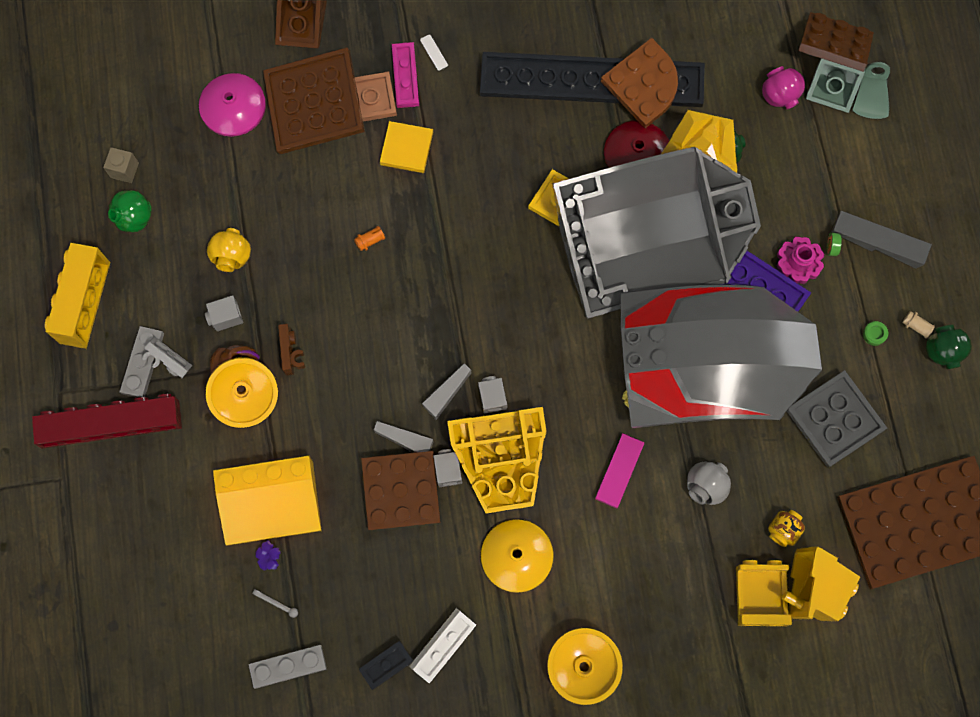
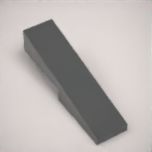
[831,211,932,269]

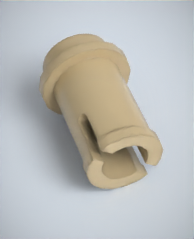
[902,311,935,338]

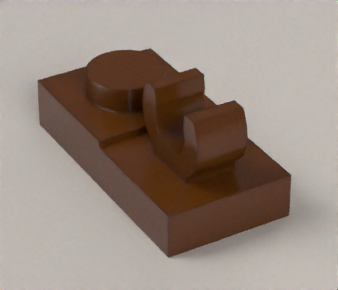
[278,324,305,376]

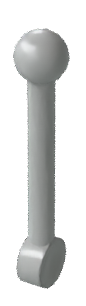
[252,589,298,618]

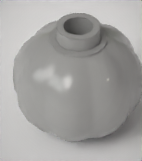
[687,462,731,505]

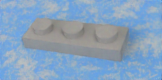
[120,326,164,398]
[249,645,327,689]

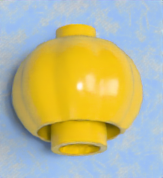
[207,228,251,272]

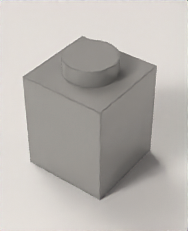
[205,296,243,331]
[478,376,507,415]
[434,449,462,487]

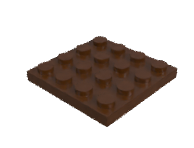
[263,47,365,154]

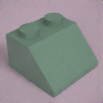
[806,58,866,113]

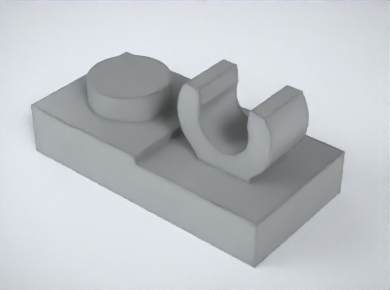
[142,337,192,378]

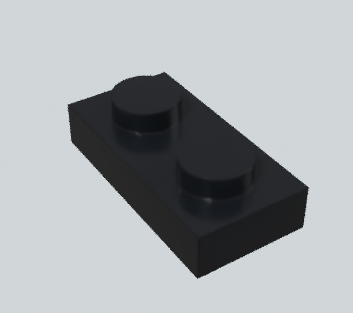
[359,641,413,690]

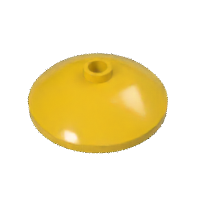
[206,358,278,428]
[481,520,553,593]
[548,628,623,705]

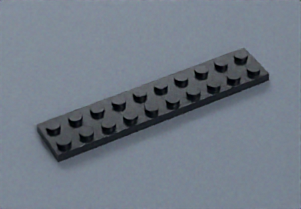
[480,52,705,107]

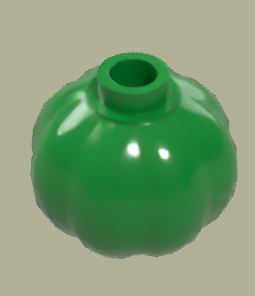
[108,190,151,232]

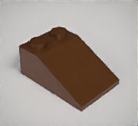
[275,0,327,48]

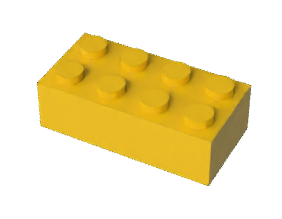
[45,243,110,349]

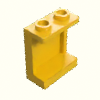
[736,560,792,626]

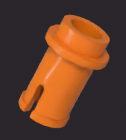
[354,226,385,251]

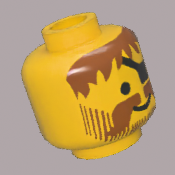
[768,510,805,547]

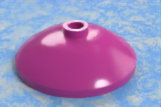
[199,73,266,136]

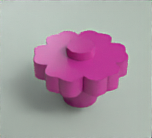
[777,237,824,284]

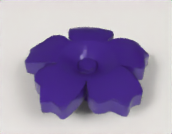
[256,541,281,570]

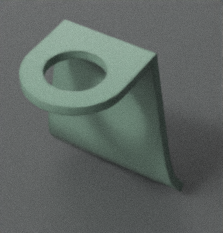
[853,62,890,119]

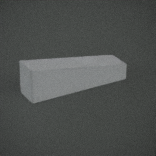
[422,363,471,420]
[374,421,434,453]

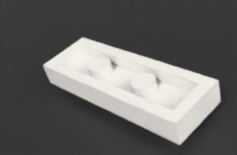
[409,608,476,683]

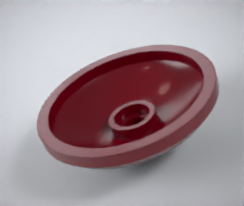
[604,120,669,168]

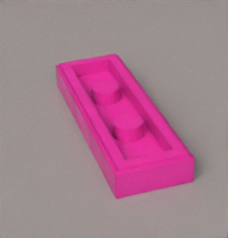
[392,42,419,108]
[595,434,644,509]

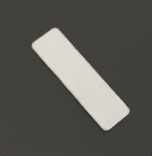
[420,35,448,70]

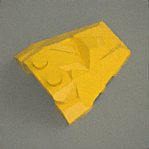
[661,110,737,173]
[447,407,546,513]

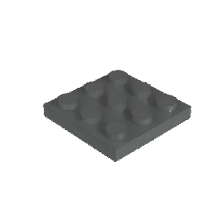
[787,370,887,468]

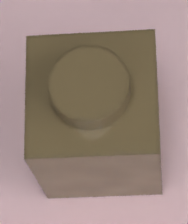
[103,147,139,183]

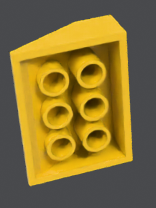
[213,456,322,546]

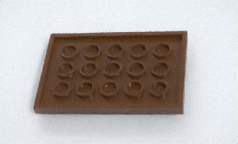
[837,456,980,590]

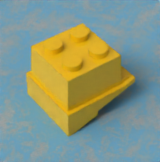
[782,546,860,621]

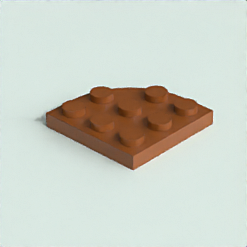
[601,38,678,128]

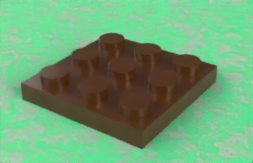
[798,12,874,72]
[361,451,440,530]

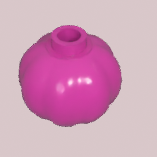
[762,66,805,110]

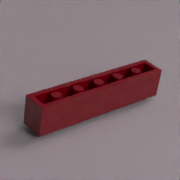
[32,394,182,449]

